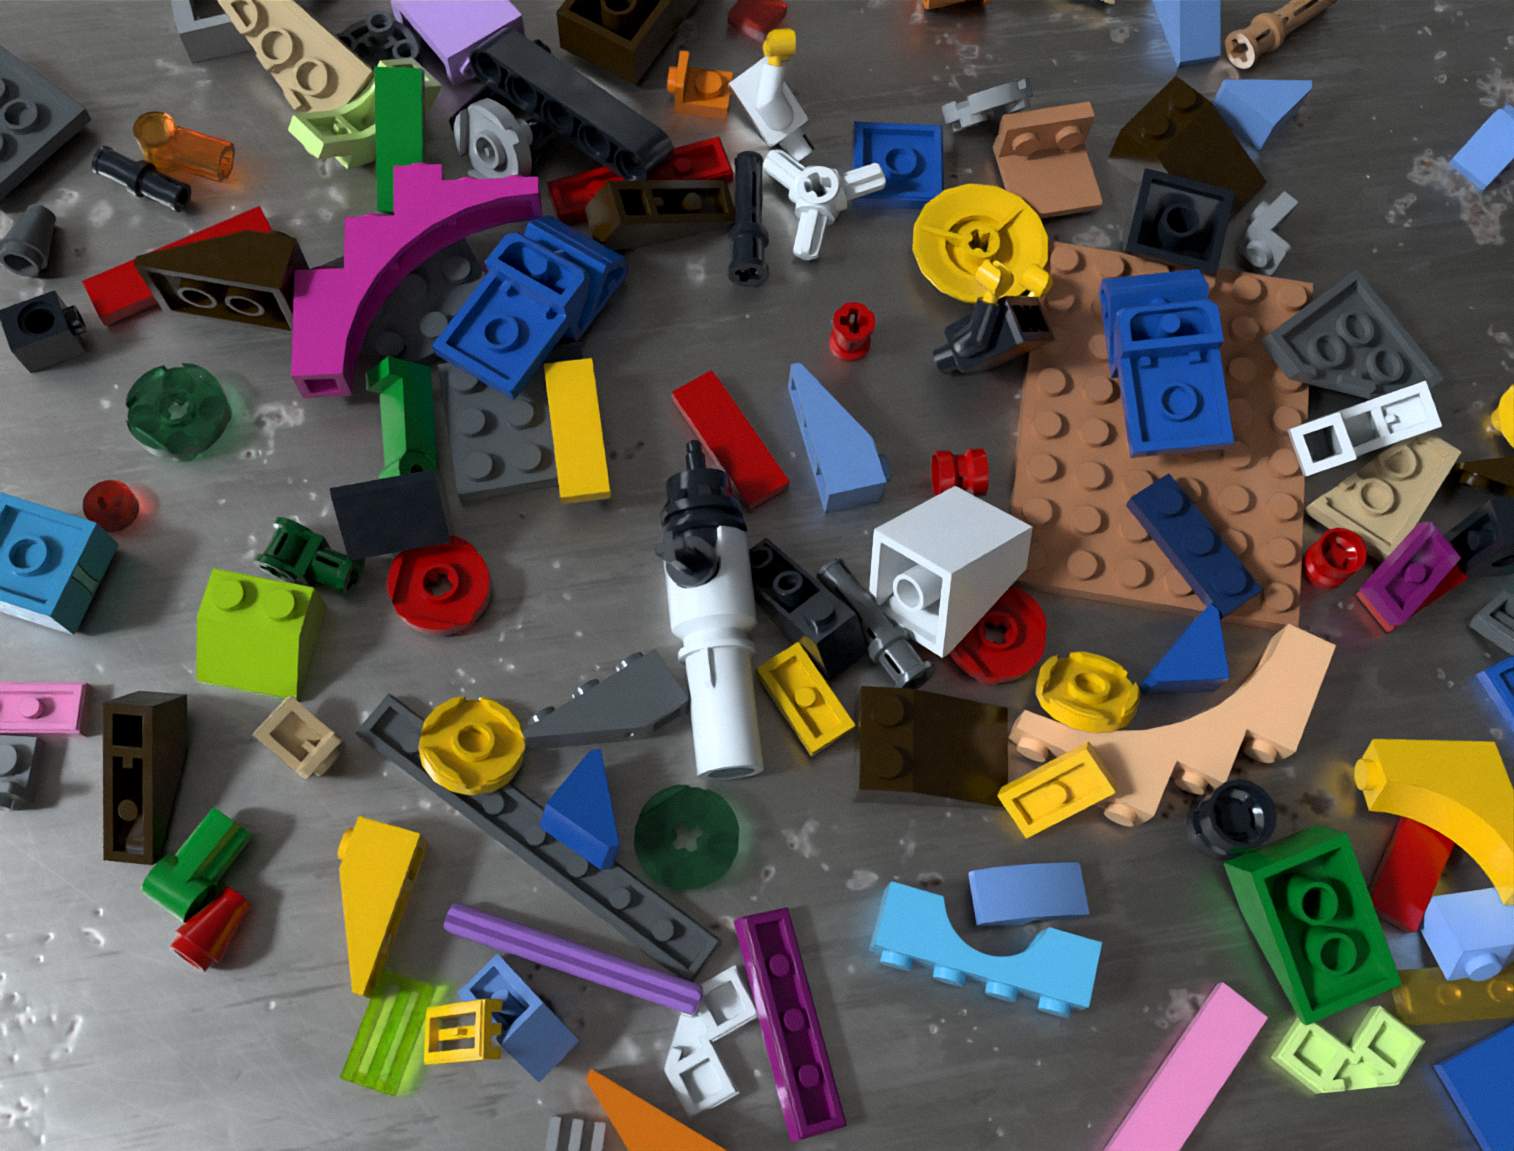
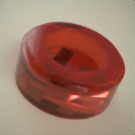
[82,480,139,532]

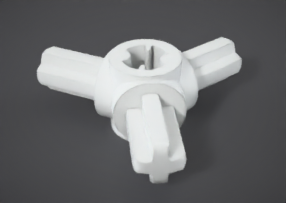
[763,149,886,261]

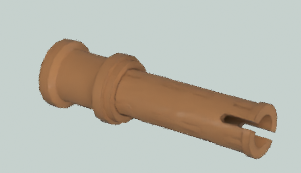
[1224,0,1337,69]

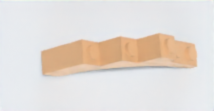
[1008,624,1336,827]

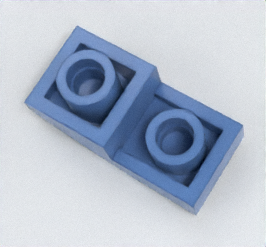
[968,862,1090,926]

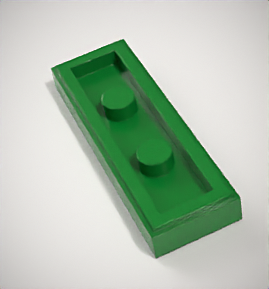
[374,66,426,212]

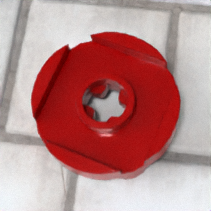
[387,535,492,636]
[950,585,1047,686]

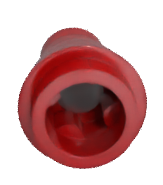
[169,886,252,973]

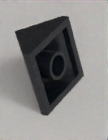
[1122,168,1235,277]
[330,469,451,561]

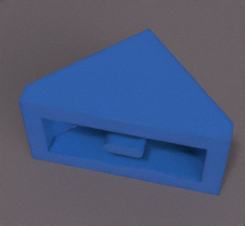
[1139,603,1230,695]
[540,749,620,870]

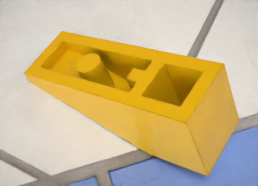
[337,816,429,1000]

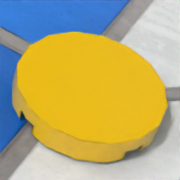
[1035,651,1140,733]
[418,696,525,796]

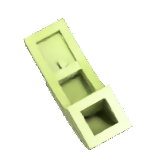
[288,58,442,169]

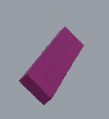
[734,907,847,1142]

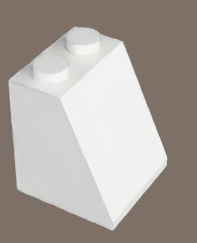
[869,486,1033,658]

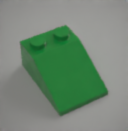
[1223,824,1402,1026]

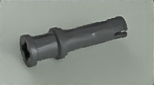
[816,558,936,689]

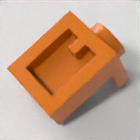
[667,50,733,120]

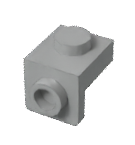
[1236,191,1299,275]

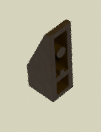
[584,180,735,250]
[103,691,187,865]

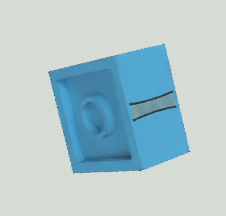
[0,492,119,635]

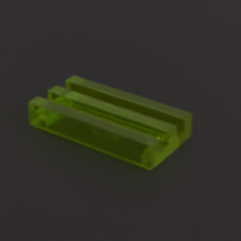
[340,968,437,1096]

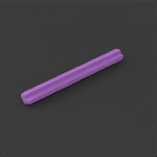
[444,903,703,1015]

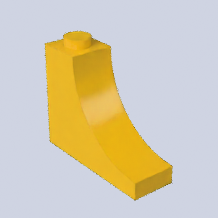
[1354,739,1514,905]

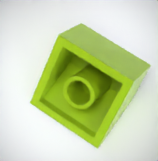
[196,568,328,702]

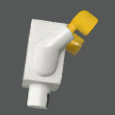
[728,28,815,162]

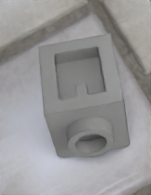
[0,735,45,811]

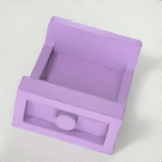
[390,0,525,86]

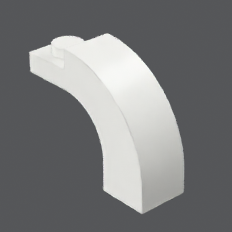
[1287,381,1442,476]

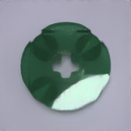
[125,363,232,463]
[634,785,739,894]

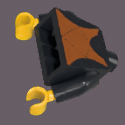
[933,260,1055,375]

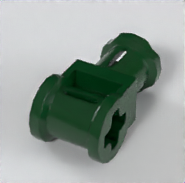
[253,517,365,598]

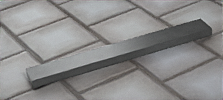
[355,693,723,982]

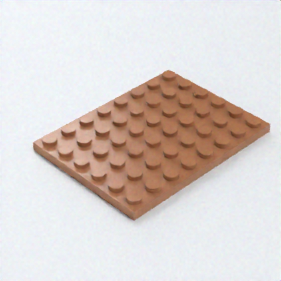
[1009,241,1313,631]

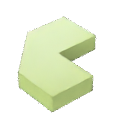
[1271,1005,1425,1094]

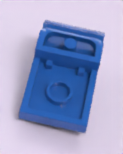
[432,215,629,401]
[1098,269,1234,458]

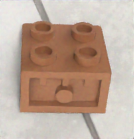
[993,101,1103,219]

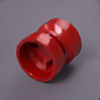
[931,448,989,497]
[1301,528,1367,590]

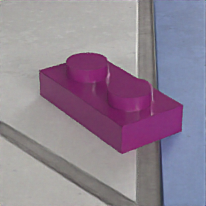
[1360,521,1461,626]

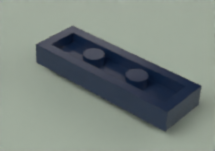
[1126,473,1263,620]

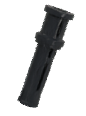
[727,151,769,287]

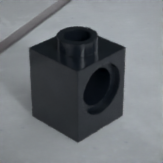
[0,290,87,373]

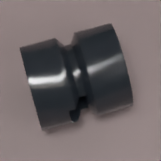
[1185,779,1277,861]

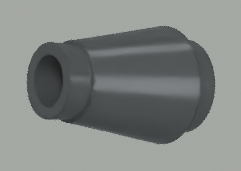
[0,204,56,277]

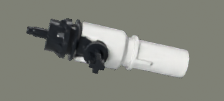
[654,440,764,780]

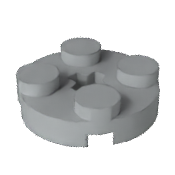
[941,78,1033,132]
[454,98,533,179]

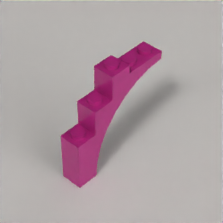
[291,162,543,398]

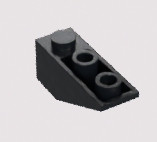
[749,537,869,681]

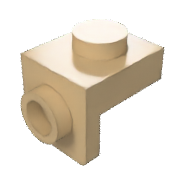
[252,695,343,780]

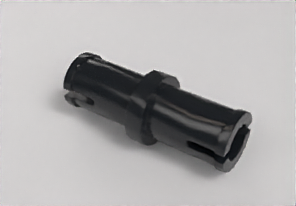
[91,145,192,212]

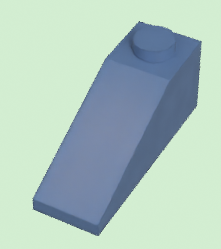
[788,363,891,513]

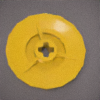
[912,183,1048,304]

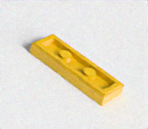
[544,358,611,504]

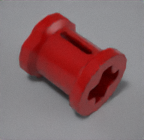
[829,302,876,362]

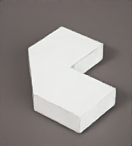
[664,965,758,1121]

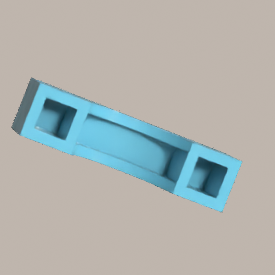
[869,881,1102,1018]

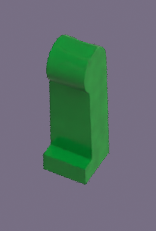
[365,356,437,479]

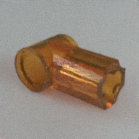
[133,111,235,183]

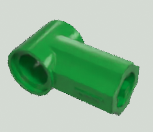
[141,807,254,923]

